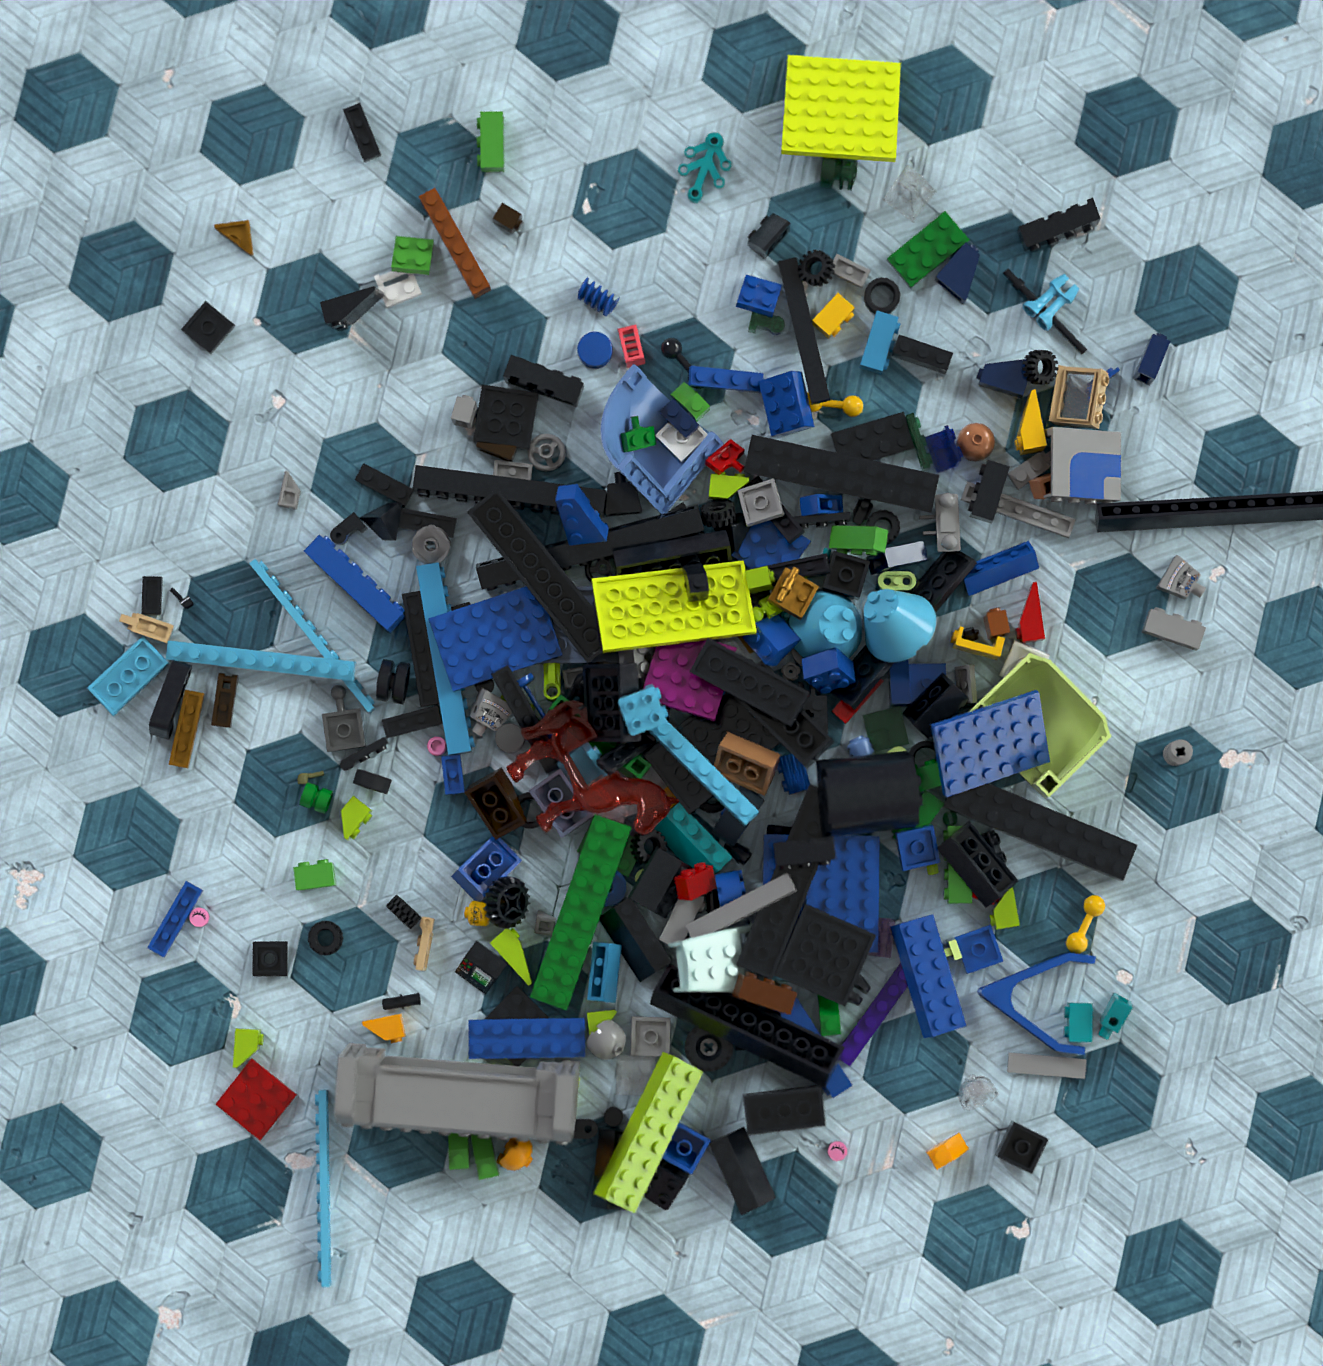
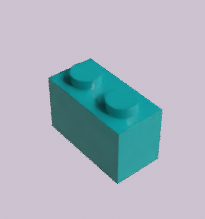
[1063,1002,1093,1042]

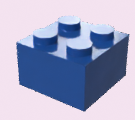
[802,647,856,694]

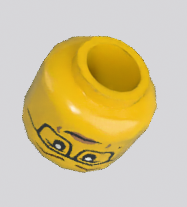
[464,901,489,926]

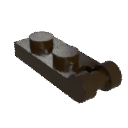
[211,673,239,728]

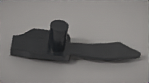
[852,498,873,526]

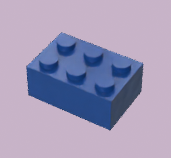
[759,371,815,437]

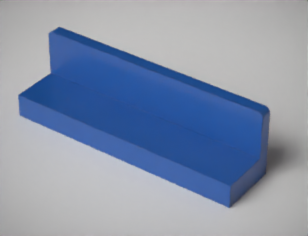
[963,541,1039,596]

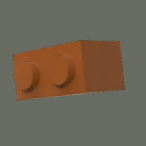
[983,607,1010,640]

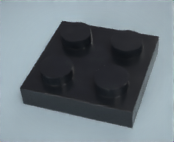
[181,301,235,354]

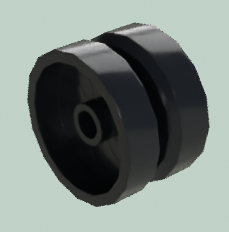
[376,659,411,705]

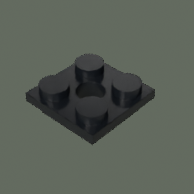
[252,941,288,976]

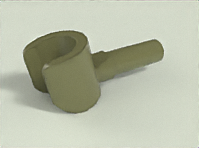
[297,771,324,784]

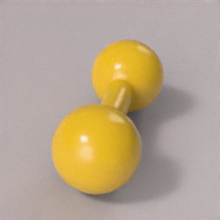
[807,392,864,417]
[1066,895,1105,954]

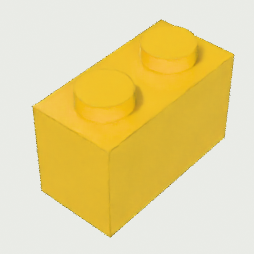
[812,293,855,339]

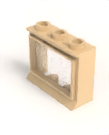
[1049,365,1109,429]

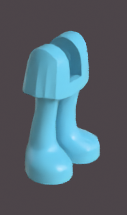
[1022,274,1079,331]

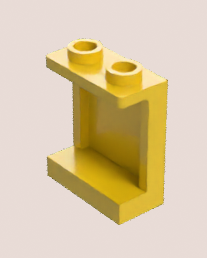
[950,626,1005,660]

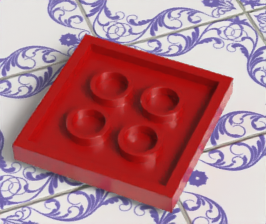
[215,1058,297,1140]

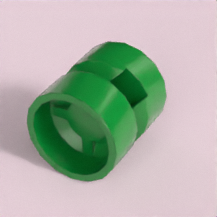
[299,782,333,814]

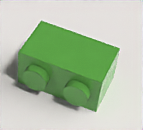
[293,859,336,891]

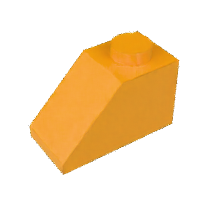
[362,1013,406,1043]
[926,1132,969,1170]

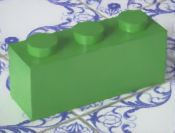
[477,111,504,172]
[829,526,888,556]

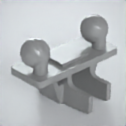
[919,493,961,552]

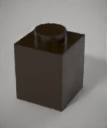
[492,203,523,234]

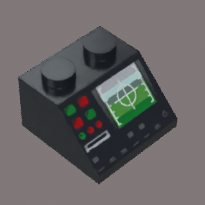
[455,941,508,995]

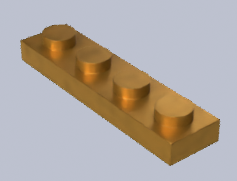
[169,689,205,769]

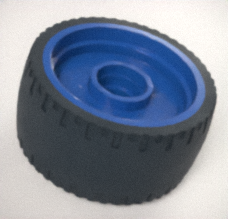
[712,786,765,846]

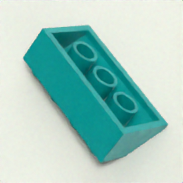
[652,802,733,875]

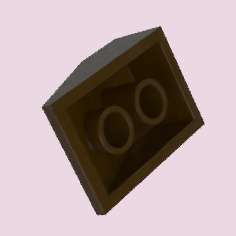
[464,767,527,840]

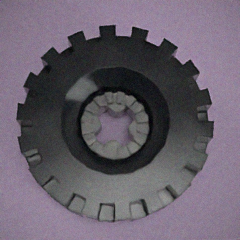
[685,1027,733,1072]

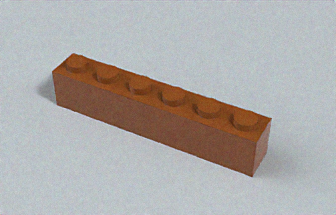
[418,188,491,299]

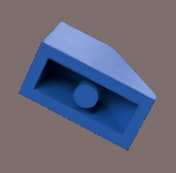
[800,494,844,516]

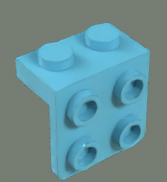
[618,684,668,735]
[557,742,613,791]

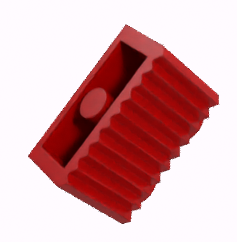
[674,863,717,901]

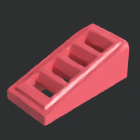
[618,324,645,368]

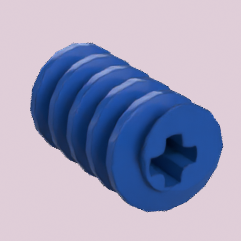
[578,277,620,316]

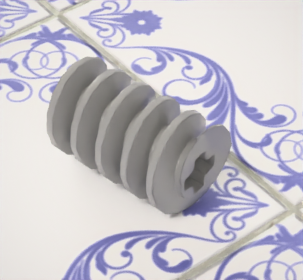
[1163,740,1193,766]

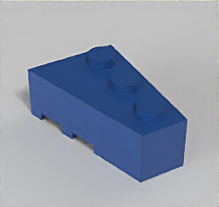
[555,484,609,546]

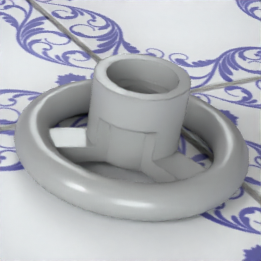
[528,434,566,471]

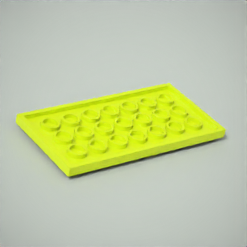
[591,560,757,653]

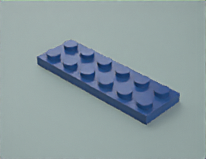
[468,1018,586,1059]

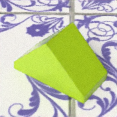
[587,1009,617,1035]

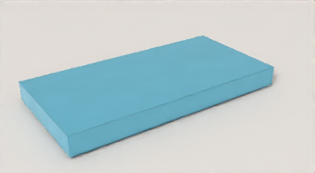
[87,636,170,716]

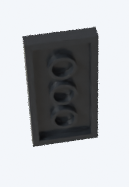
[831,412,915,461]

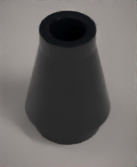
[723,843,752,865]

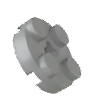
[412,525,451,564]

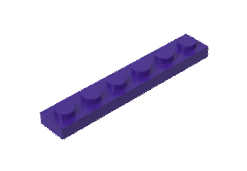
[840,962,908,1066]

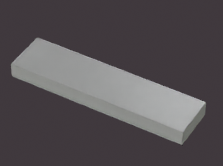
[1007,1053,1086,1079]

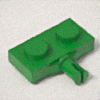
[621,416,657,452]

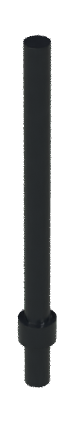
[1003,268,1088,355]

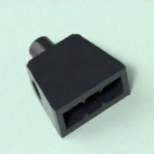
[605,472,642,517]

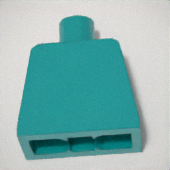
[1098,992,1133,1040]

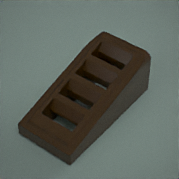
[476,442,517,462]

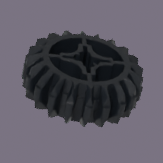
[483,876,531,929]

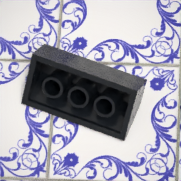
[937,821,1018,908]
[599,898,672,982]
[709,1126,776,1215]
[591,1128,626,1210]

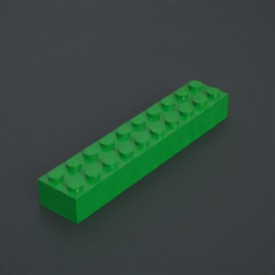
[530,814,632,1010]

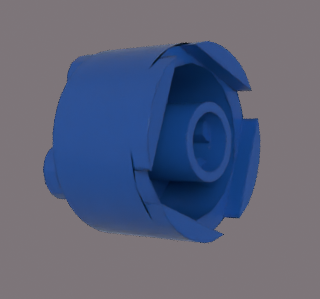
[715,870,745,907]

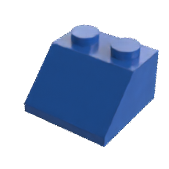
[742,614,801,667]
[662,1122,711,1174]

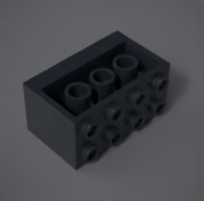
[743,1085,826,1135]

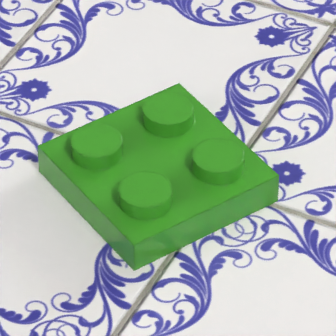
[391,236,434,275]

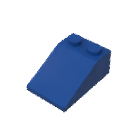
[451,836,522,902]

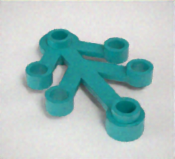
[678,132,731,203]

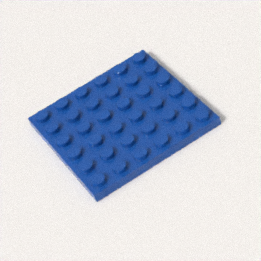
[763,834,880,952]

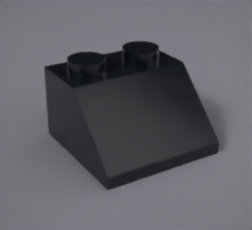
[747,213,791,260]

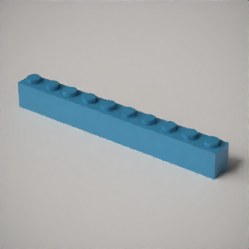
[416,562,475,756]

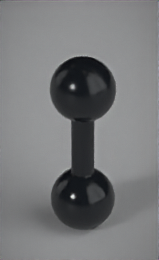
[661,338,704,389]

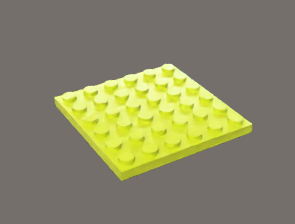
[781,55,901,162]

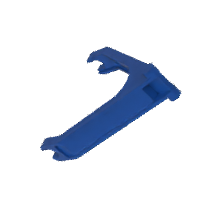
[977,953,1096,1055]

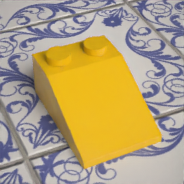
[1014,389,1047,455]

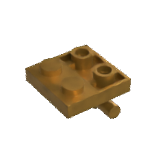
[767,567,819,620]

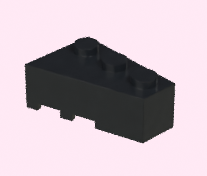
[773,836,836,870]

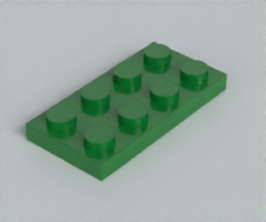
[887,211,969,288]

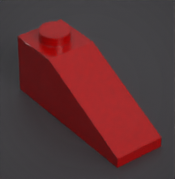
[1015,582,1045,643]

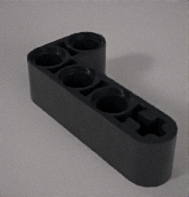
[149,660,192,740]

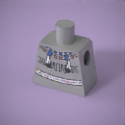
[1156,555,1206,599]
[470,687,512,736]

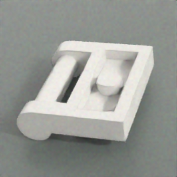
[374,272,422,308]

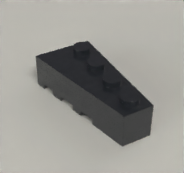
[1017,197,1101,252]
[503,355,584,407]

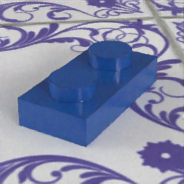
[441,754,465,795]

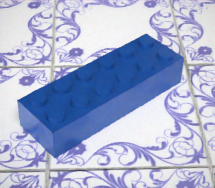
[304,534,406,634]
[890,914,967,1038]

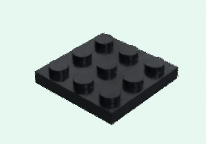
[473,384,539,450]
[485,986,549,1066]

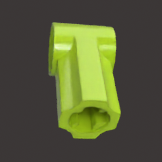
[543,663,562,702]

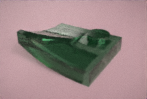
[862,706,909,752]

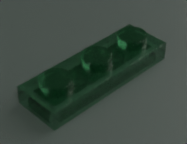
[905,413,933,471]

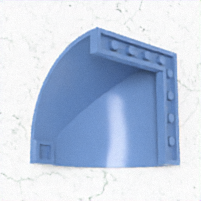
[601,364,724,514]

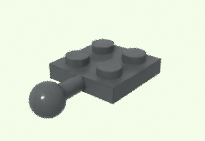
[322,685,366,752]

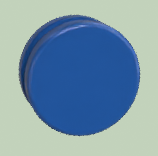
[577,332,613,369]

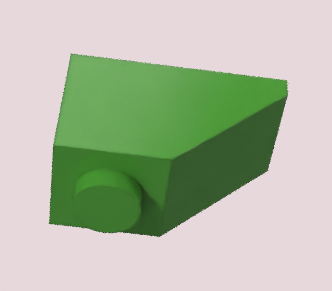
[670,382,710,422]

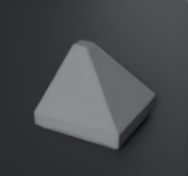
[534,911,556,936]

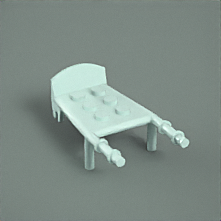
[669,923,786,993]

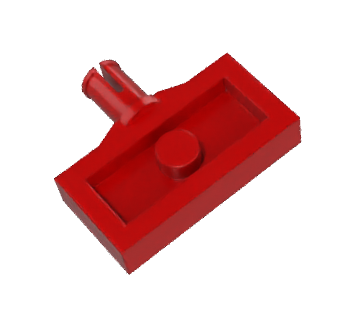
[705,439,745,475]

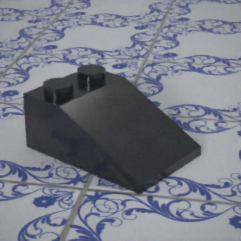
[320,286,384,331]

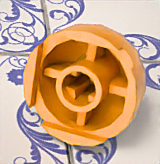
[496,1137,533,1171]

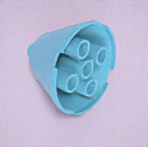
[864,589,936,663]
[788,590,863,658]

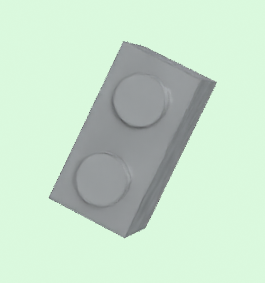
[451,395,478,429]

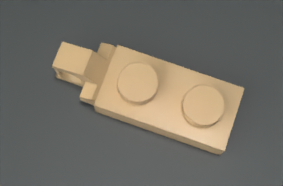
[119,613,174,643]
[414,917,435,971]

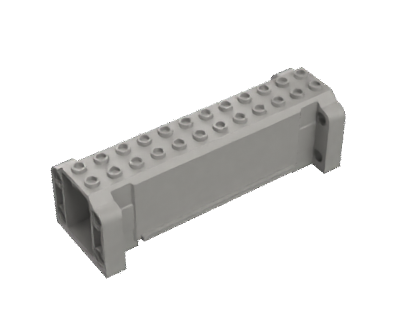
[334,1043,580,1145]

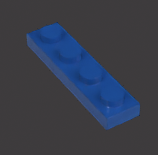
[688,366,764,393]
[147,881,204,958]

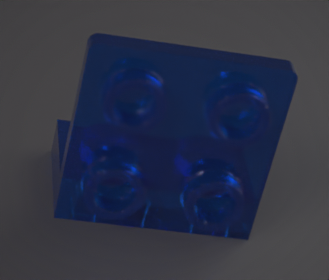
[924,425,963,474]

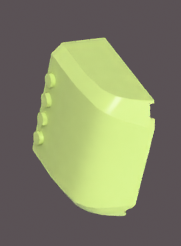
[969,653,1112,799]

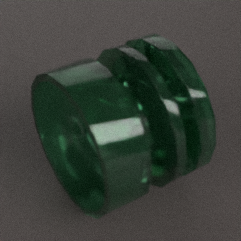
[820,157,858,191]

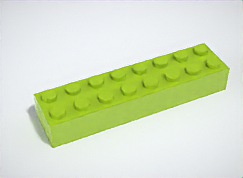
[594,1052,703,1214]

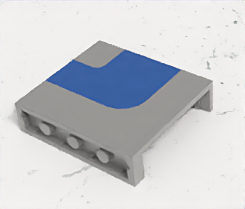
[1044,427,1121,505]

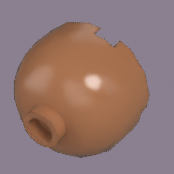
[956,423,995,462]

